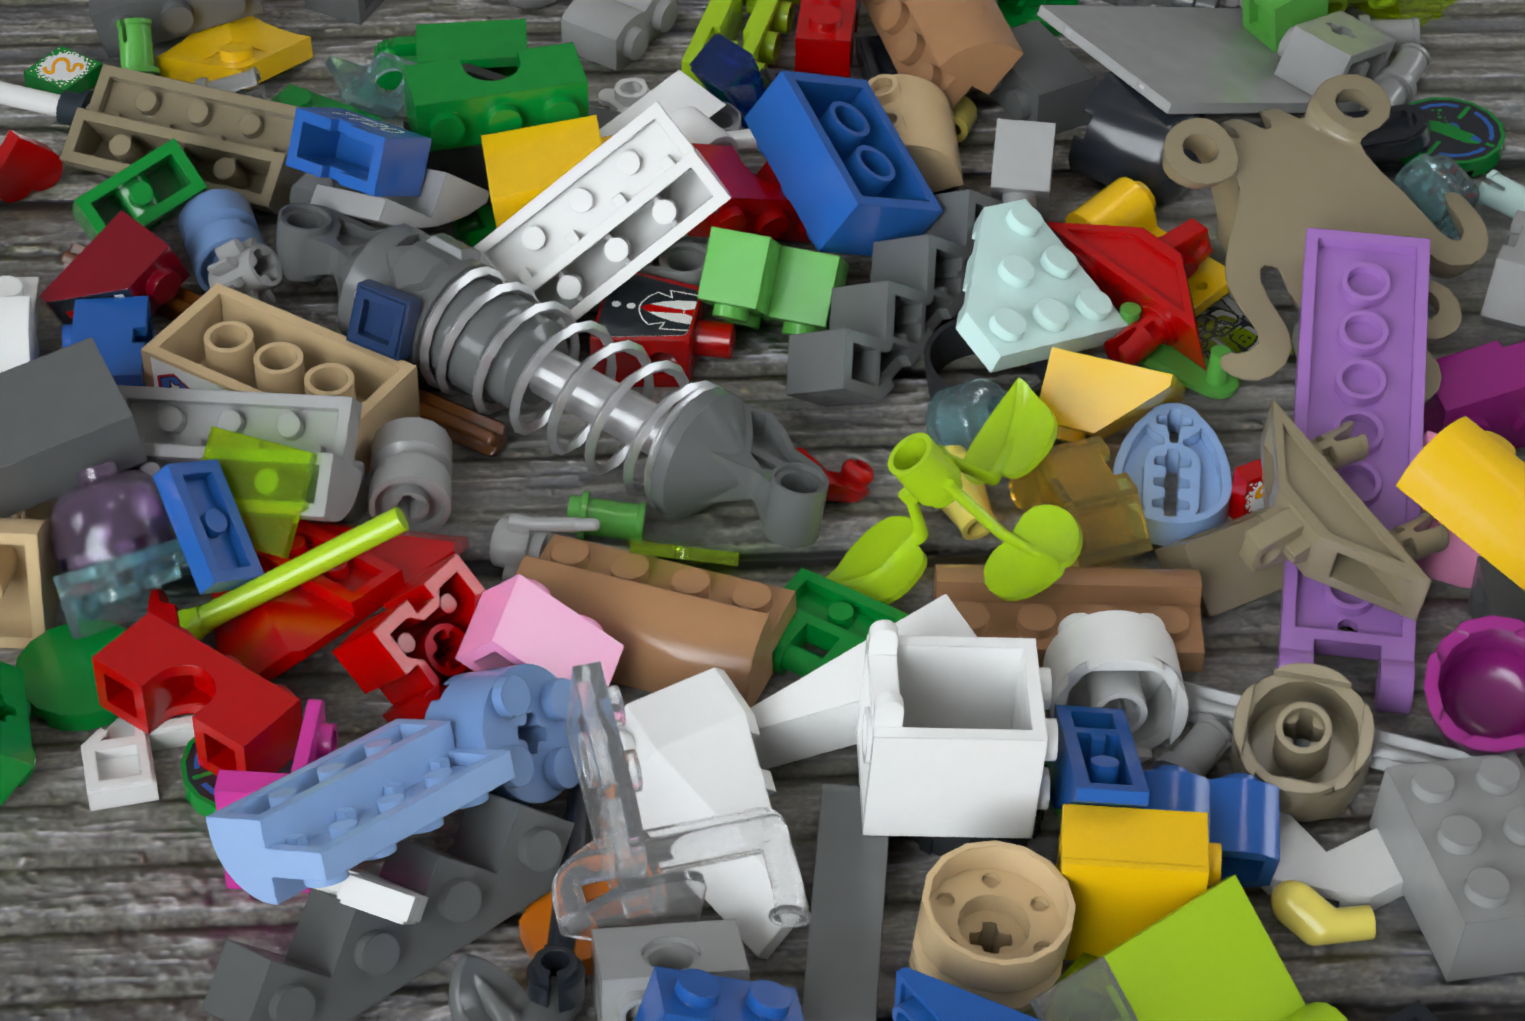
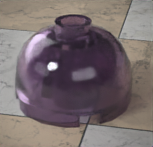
[49,460,177,573]

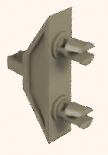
[1239,398,1449,622]

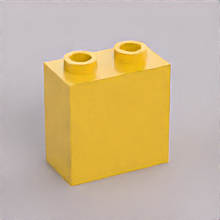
[481,115,612,228]
[1056,804,1222,962]

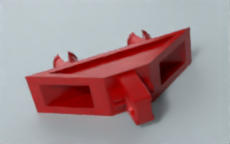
[1045,218,1213,371]

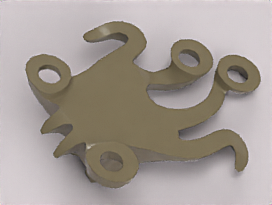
[1162,74,1489,404]

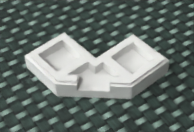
[80,713,195,812]
[1261,812,1403,911]
[313,867,428,925]

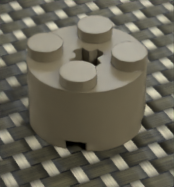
[1231,663,1375,822]

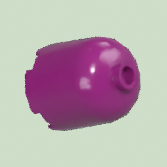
[1424,615,1525,758]

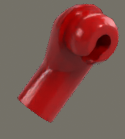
[795,447,874,503]

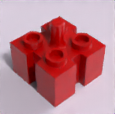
[332,553,486,723]

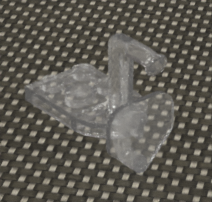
[551,661,812,941]

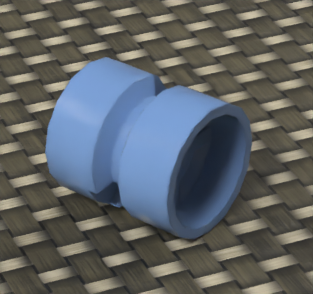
[178,189,265,292]

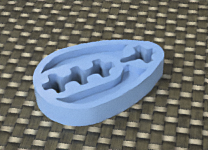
[1109,403,1232,546]

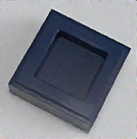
[346,279,421,361]

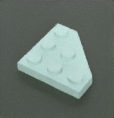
[956,199,1129,373]

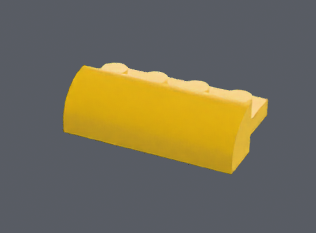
[1396,416,1525,591]

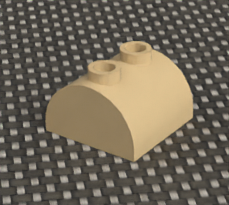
[868,74,964,193]
[0,518,61,649]

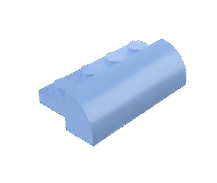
[206,718,515,905]

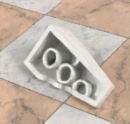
[750,594,977,769]
[587,667,809,959]

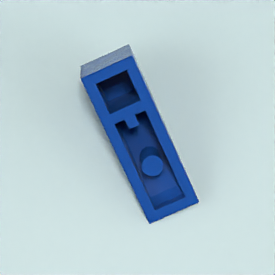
[1048,705,1150,809]

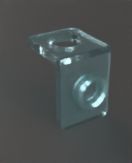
[325,52,418,119]

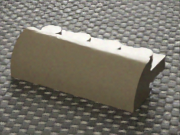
[59,64,303,214]

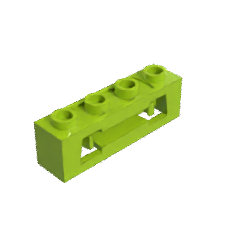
[681,0,801,116]

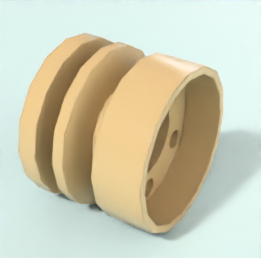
[908,840,1076,1020]

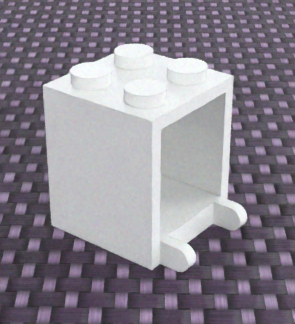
[856,620,1058,839]

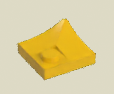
[156,16,313,90]

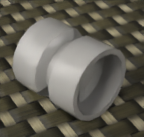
[369,417,453,533]

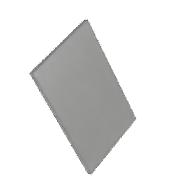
[1037,5,1361,114]

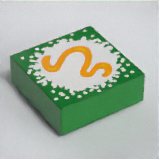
[24,45,102,95]

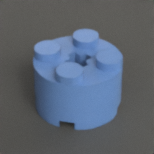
[424,664,582,809]

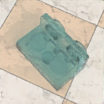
[53,537,187,639]

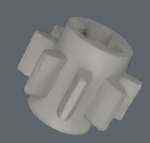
[207,237,283,305]

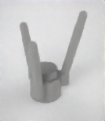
[489,513,657,582]

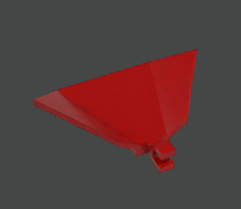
[211,516,470,681]

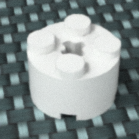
[1043,610,1189,763]

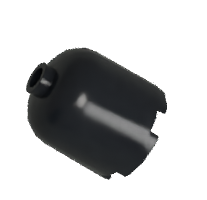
[1068,71,1208,205]

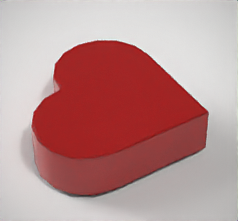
[0,129,63,203]

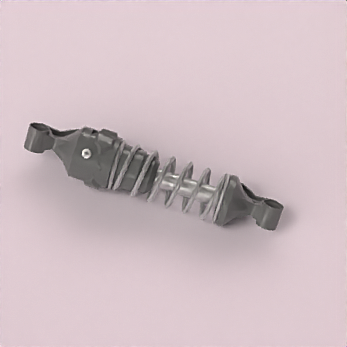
[275,203,829,548]

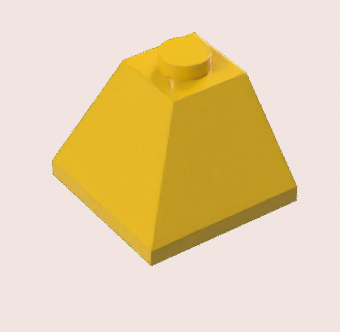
[1039,347,1186,446]

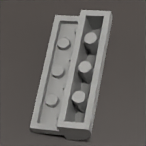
[86,385,363,522]

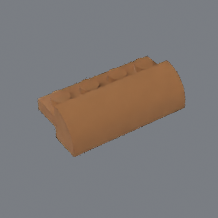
[862,0,1024,109]
[515,534,797,708]
[932,564,1205,672]

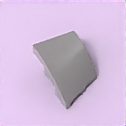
[310,169,490,228]

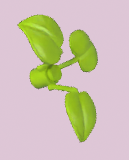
[825,377,1083,605]

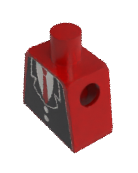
[590,272,736,387]

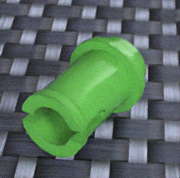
[116,17,161,76]
[566,490,647,544]

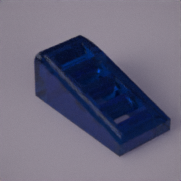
[689,34,765,129]

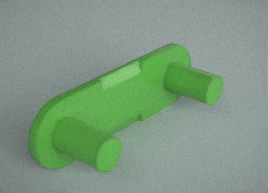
[1120,302,1239,399]

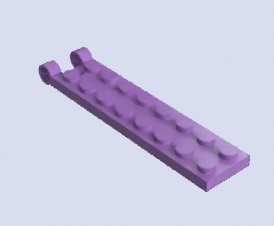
[1276,228,1431,715]

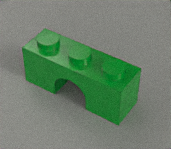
[403,42,589,152]

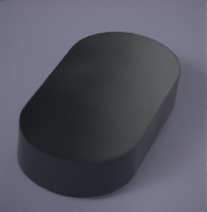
[1345,104,1432,163]

